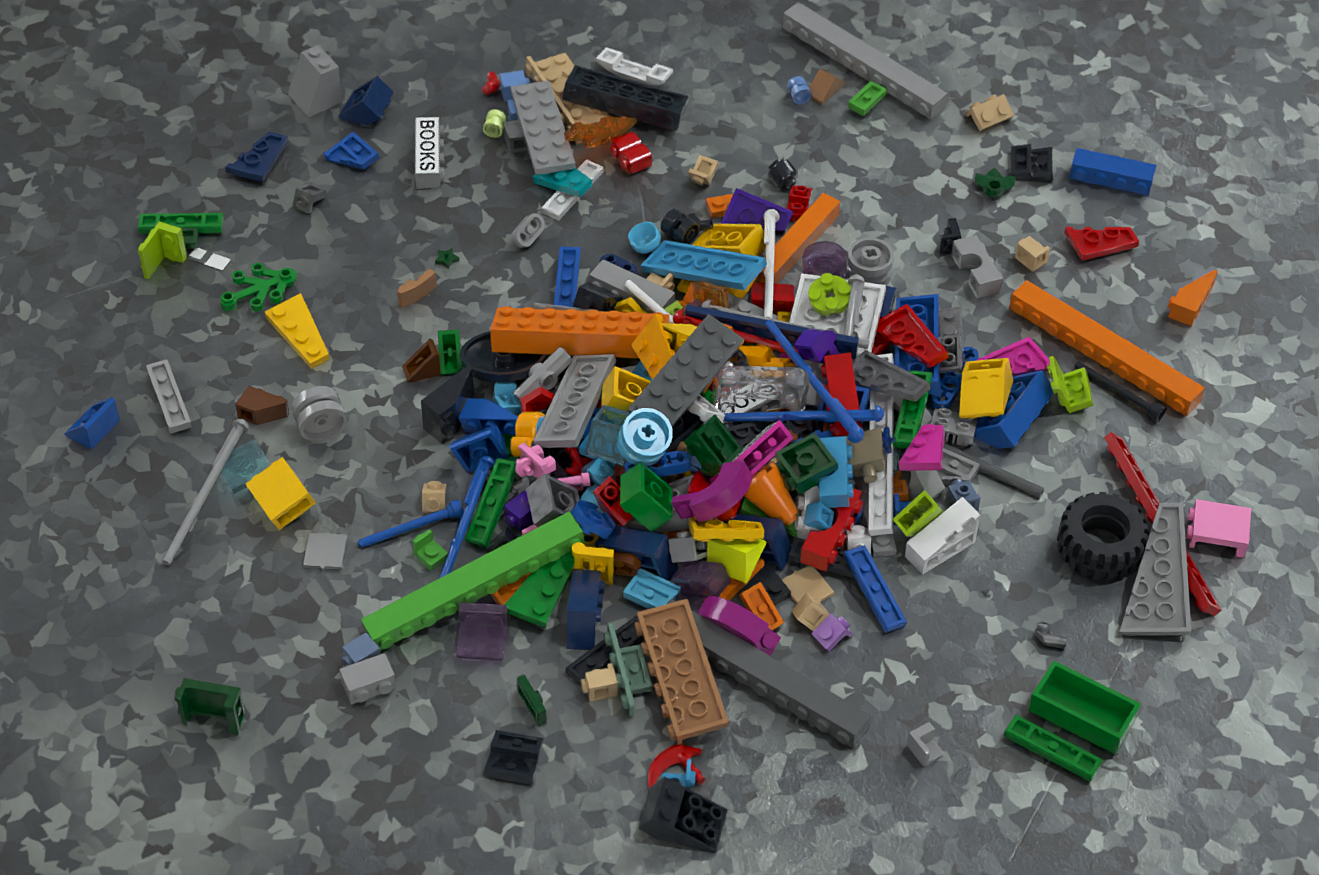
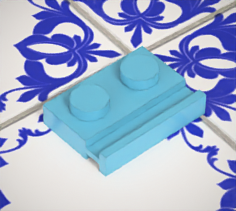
[623,568,681,609]

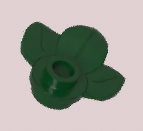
[975,168,1016,198]

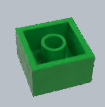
[620,461,673,532]

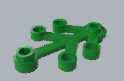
[220,262,297,312]

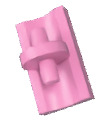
[515,443,556,479]

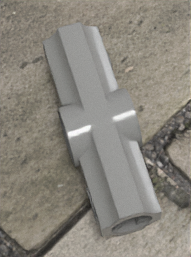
[513,347,573,402]

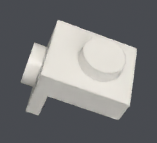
[846,525,871,555]

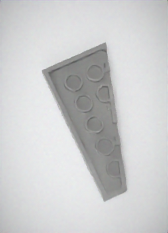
[1119,503,1191,635]

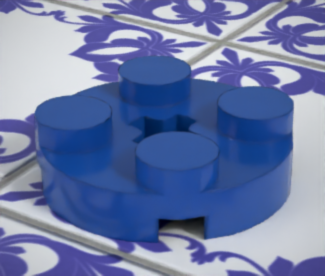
[570,500,616,539]

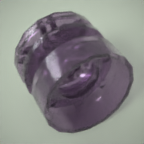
[802,241,847,280]

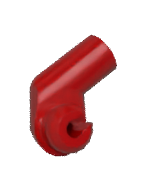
[482,71,500,95]

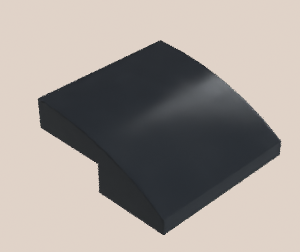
[1011,144,1054,181]
[484,730,544,785]

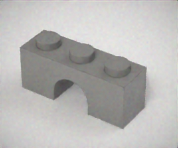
[951,235,1003,299]

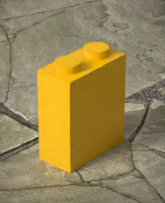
[245,457,316,530]

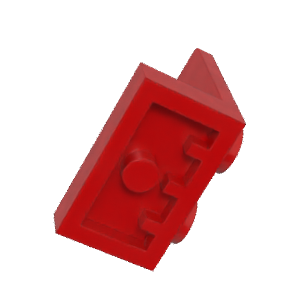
[751,283,795,315]

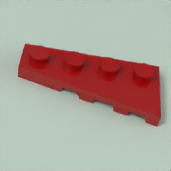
[876,304,949,368]

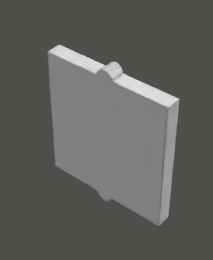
[303,532,347,571]

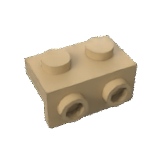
[965,94,1014,131]

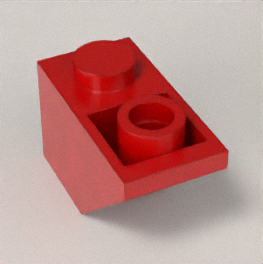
[593,476,634,526]

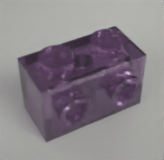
[672,560,731,598]

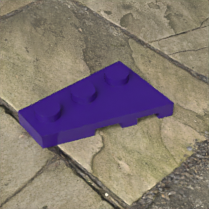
[721,188,793,232]

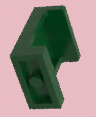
[174,678,246,735]

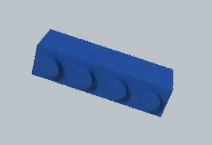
[1069,148,1156,196]

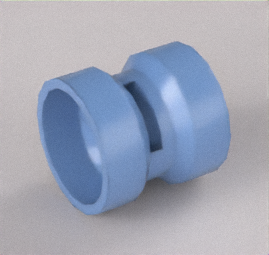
[787,76,812,104]

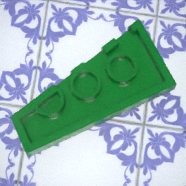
[502,551,574,628]

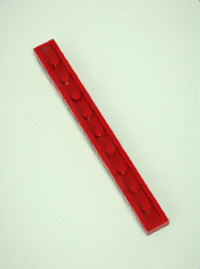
[1104,432,1222,616]

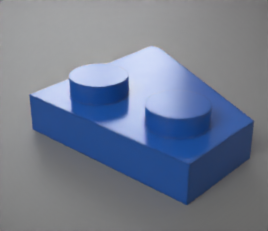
[323,132,379,170]

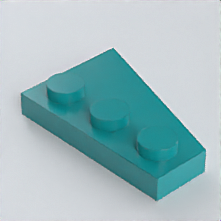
[532,167,593,197]

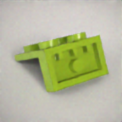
[138,222,187,279]

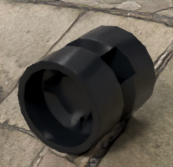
[660,208,700,245]

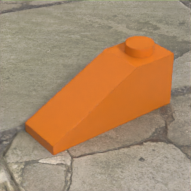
[1167,270,1218,326]

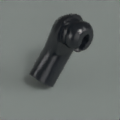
[686,213,713,231]

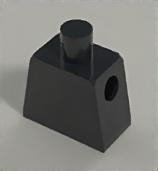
[573,282,623,312]

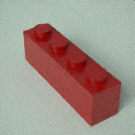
[821,352,862,437]

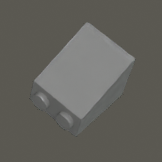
[288,45,343,118]

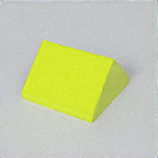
[707,539,767,584]

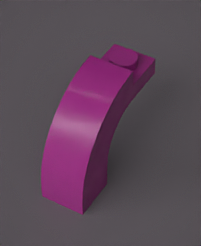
[671,460,753,522]
[697,596,781,656]

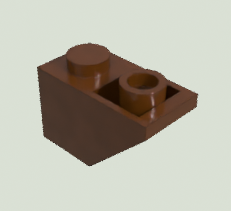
[235,386,290,425]

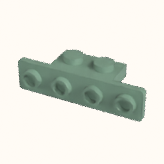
[604,622,652,717]

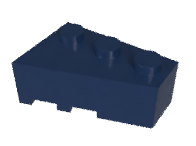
[723,513,791,571]
[595,526,678,581]
[566,569,605,650]

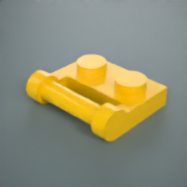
[572,542,614,585]

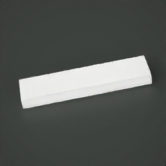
[541,159,603,221]

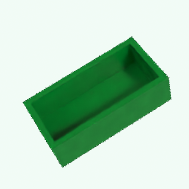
[1028,660,1141,754]

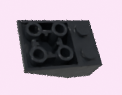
[638,776,728,853]

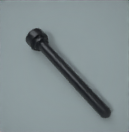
[1074,362,1167,422]

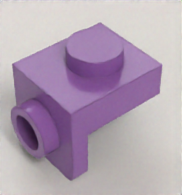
[811,614,853,652]

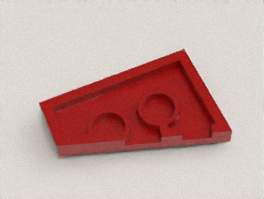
[1064,227,1139,261]

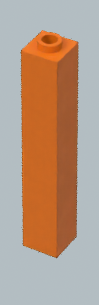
[755,193,840,284]

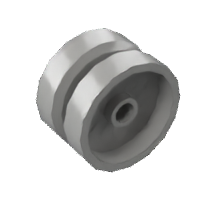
[846,238,894,286]
[291,386,347,442]

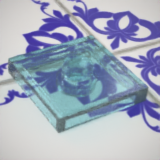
[221,439,270,494]

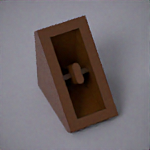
[402,338,441,383]

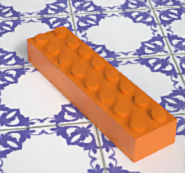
[490,306,670,358]

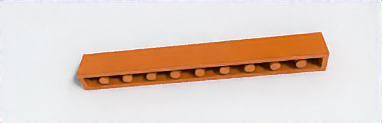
[1009,280,1205,416]

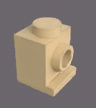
[1015,236,1050,272]
[581,663,618,702]

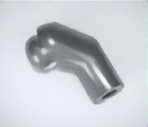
[1035,621,1067,649]

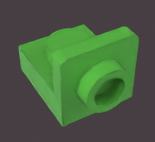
[412,529,448,571]

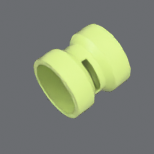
[483,109,506,138]

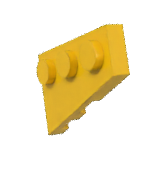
[688,517,764,542]

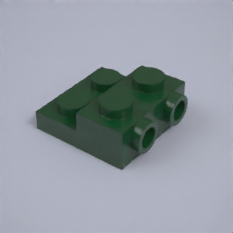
[684,414,743,478]
[775,433,838,495]

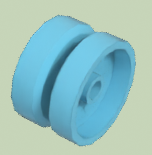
[617,408,673,466]

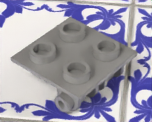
[931,408,978,447]

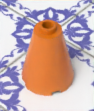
[744,461,798,526]

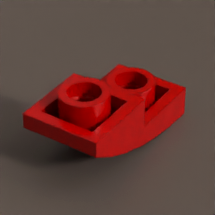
[787,185,812,222]

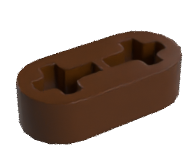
[614,552,642,576]

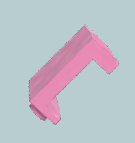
[1186,499,1251,558]

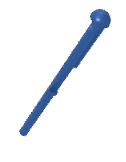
[765,319,864,443]
[723,405,884,423]
[439,456,495,578]

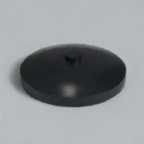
[460,331,548,382]

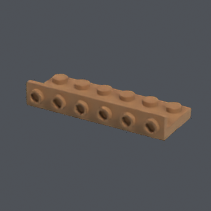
[634,599,729,745]

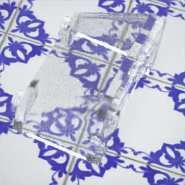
[712,366,809,413]

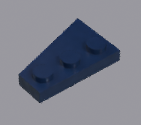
[225,132,288,182]

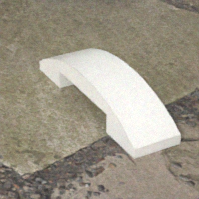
[596,47,673,85]

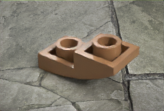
[397,269,437,308]

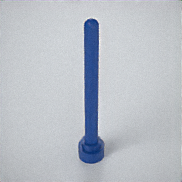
[358,499,464,548]

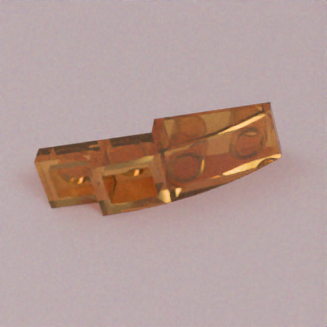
[564,116,637,148]

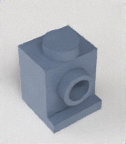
[947,479,981,512]

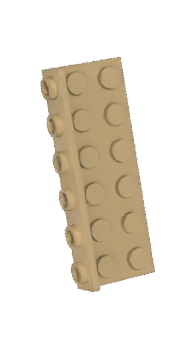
[524,53,616,144]

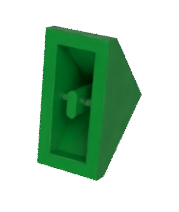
[437,329,462,374]

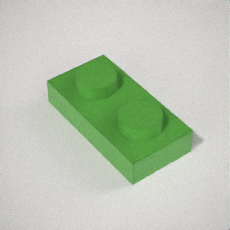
[848,81,887,116]

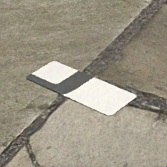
[188,248,230,270]

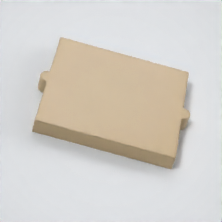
[782,566,835,604]

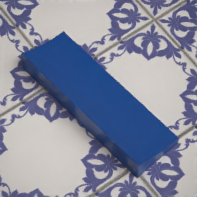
[895,294,941,397]

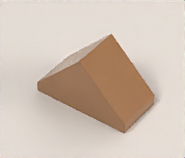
[809,69,845,105]

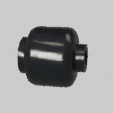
[768,158,798,189]

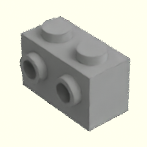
[668,531,708,563]

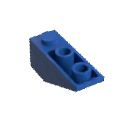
[459,398,518,435]

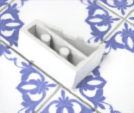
[905,497,980,575]

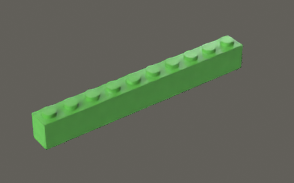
[361,511,585,650]

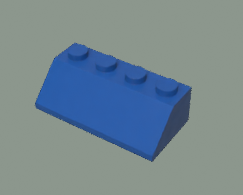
[974,370,1054,449]

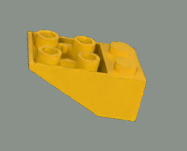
[959,358,1013,419]

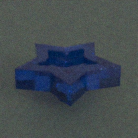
[882,427,896,454]

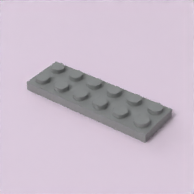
[511,81,575,175]
[533,354,616,448]

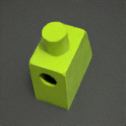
[893,490,943,537]

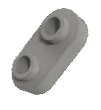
[512,213,545,248]

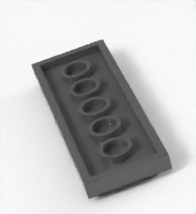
[627,314,744,428]

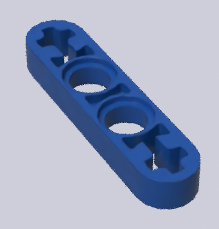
[931,347,979,409]

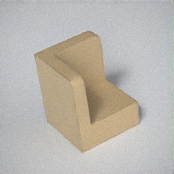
[792,593,829,631]

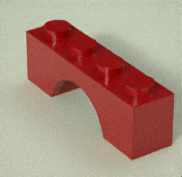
[800,488,864,572]

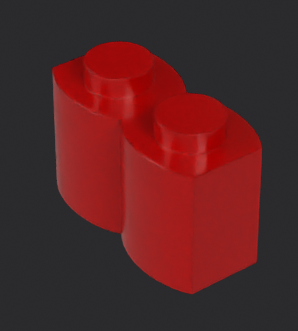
[609,132,652,174]

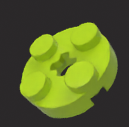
[808,273,851,316]

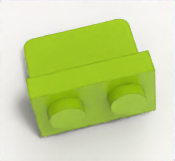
[1047,356,1094,413]

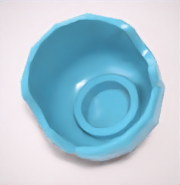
[628,222,661,254]

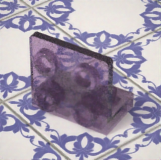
[456,603,508,661]

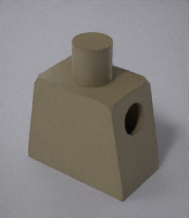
[846,427,886,483]

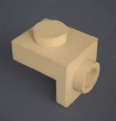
[688,155,719,185]
[422,481,447,514]

